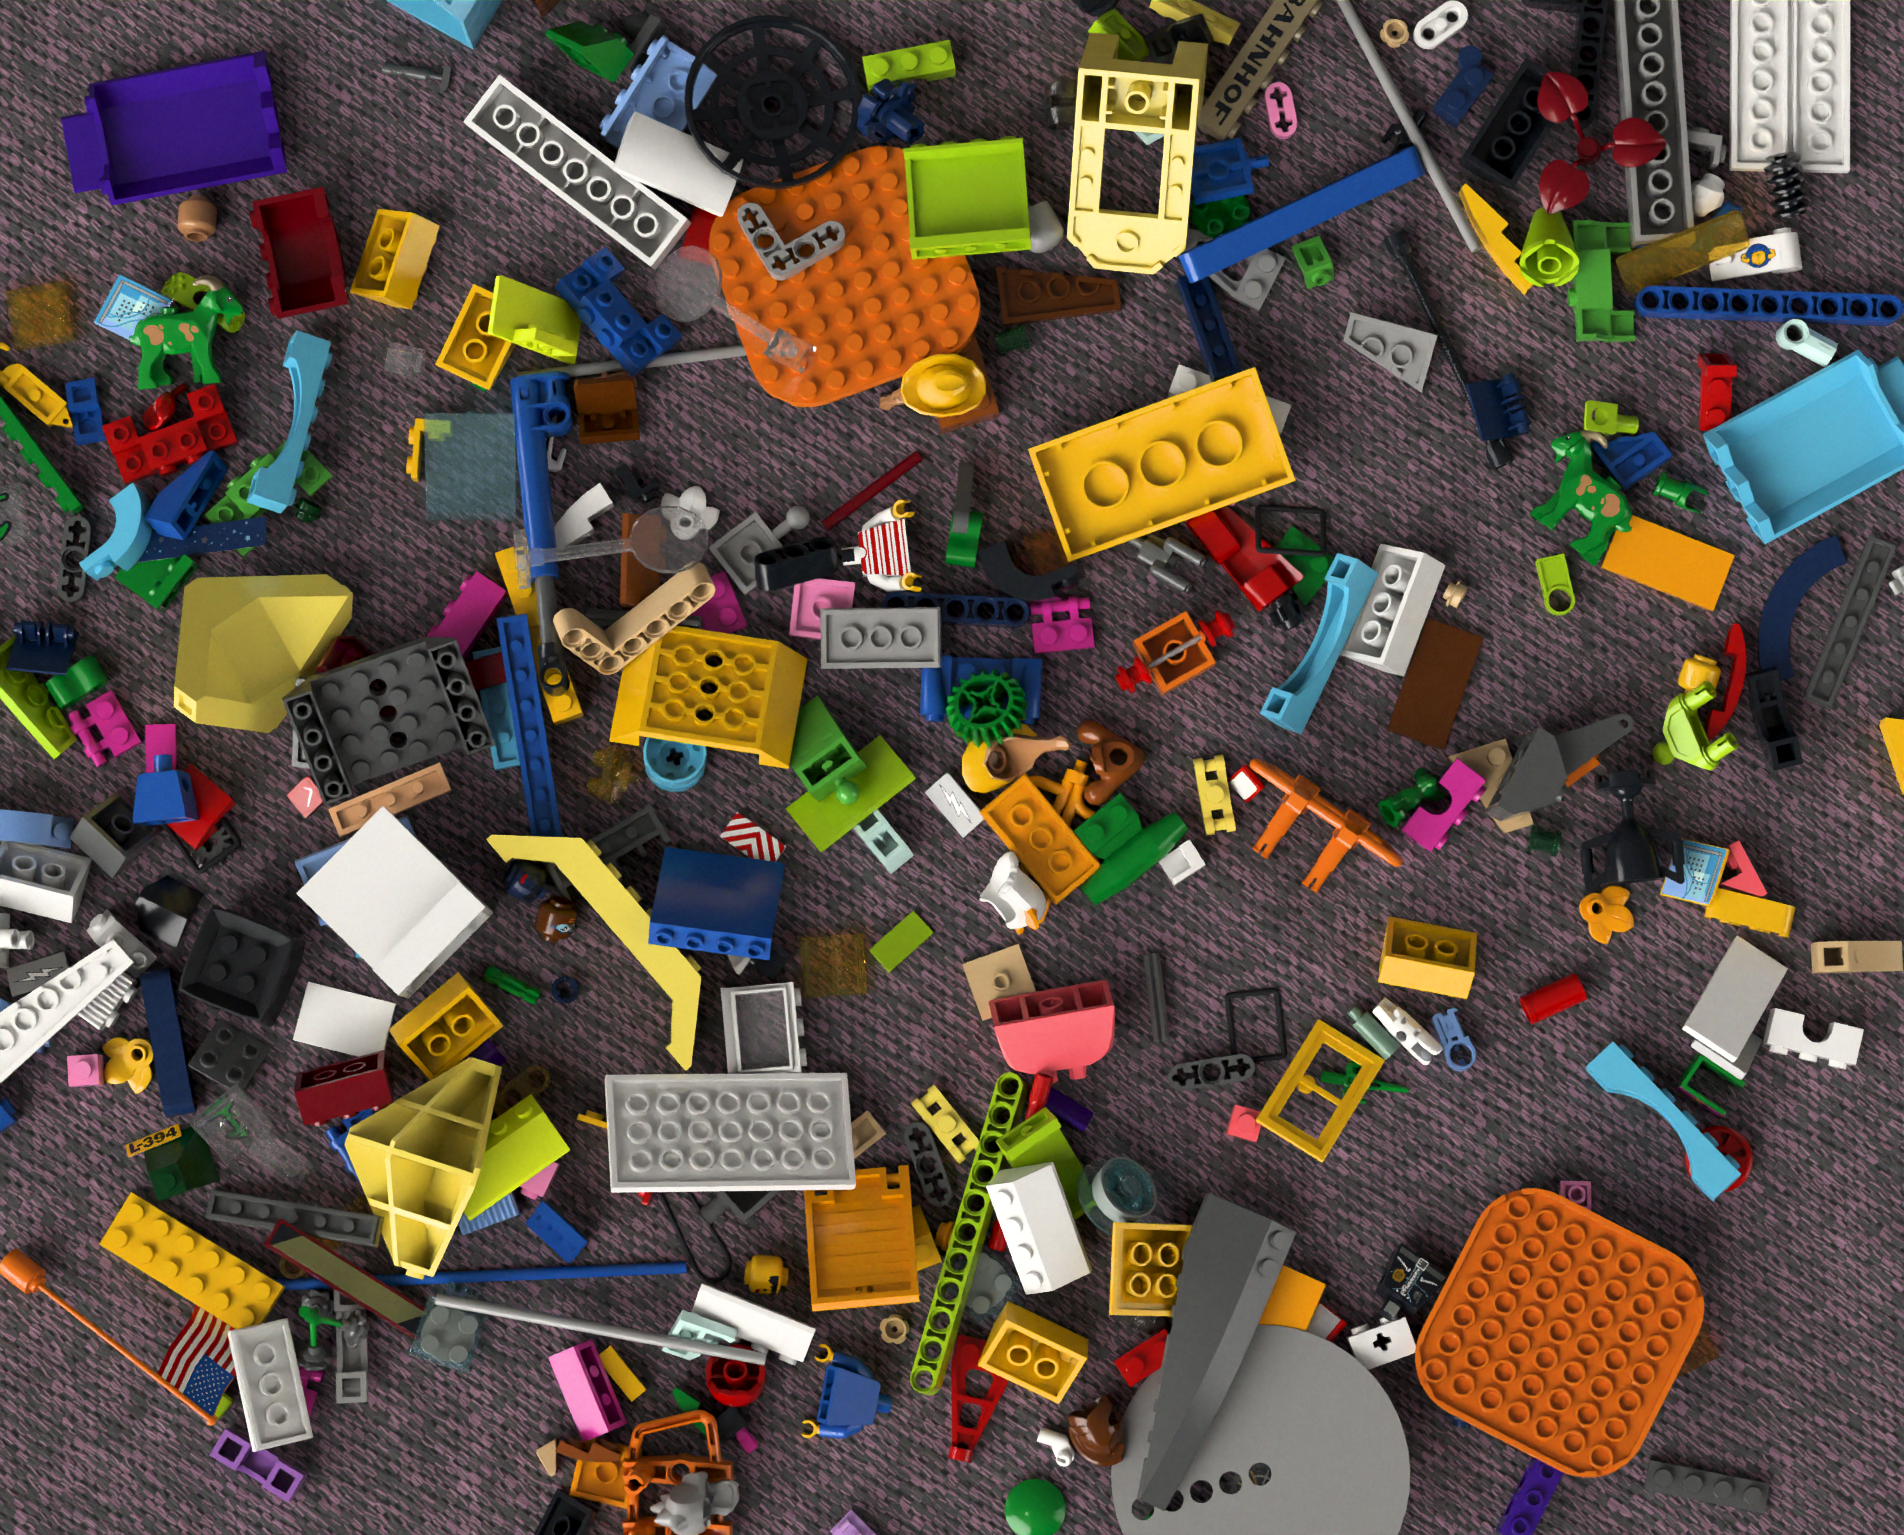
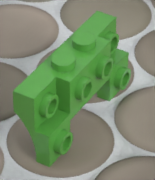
[1567,220,1636,343]
[205,441,333,558]

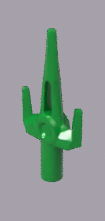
[1319,1060,1409,1104]

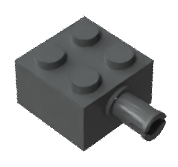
[695,1190,781,1227]

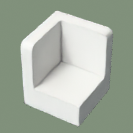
[1159,839,1206,886]

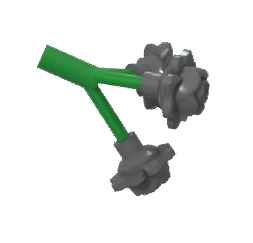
[296,1289,370,1371]

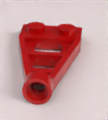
[948,1334,1009,1463]

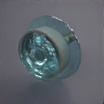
[1078,1157,1157,1236]

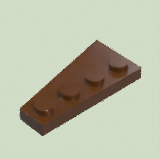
[995,266,1121,326]

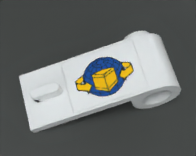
[1708,228,1802,282]

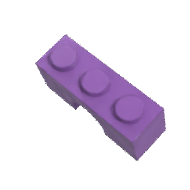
[209,1427,309,1502]

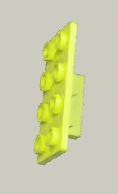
[488,275,581,364]

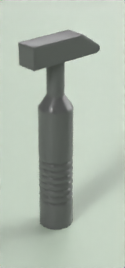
[382,62,452,94]

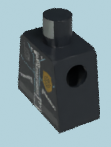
[1376,1243,1449,1321]

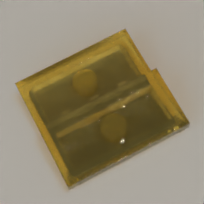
[799,934,867,998]

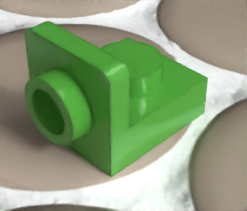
[1292,236,1335,289]

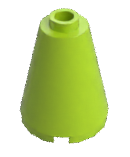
[1519,207,1580,287]

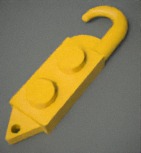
[0,342,73,429]

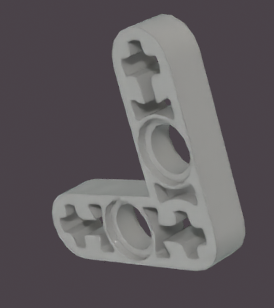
[737,203,846,281]

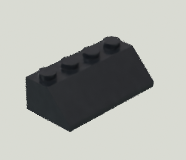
[1459,58,1555,189]

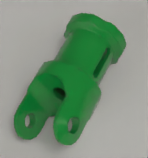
[1652,471,1710,514]

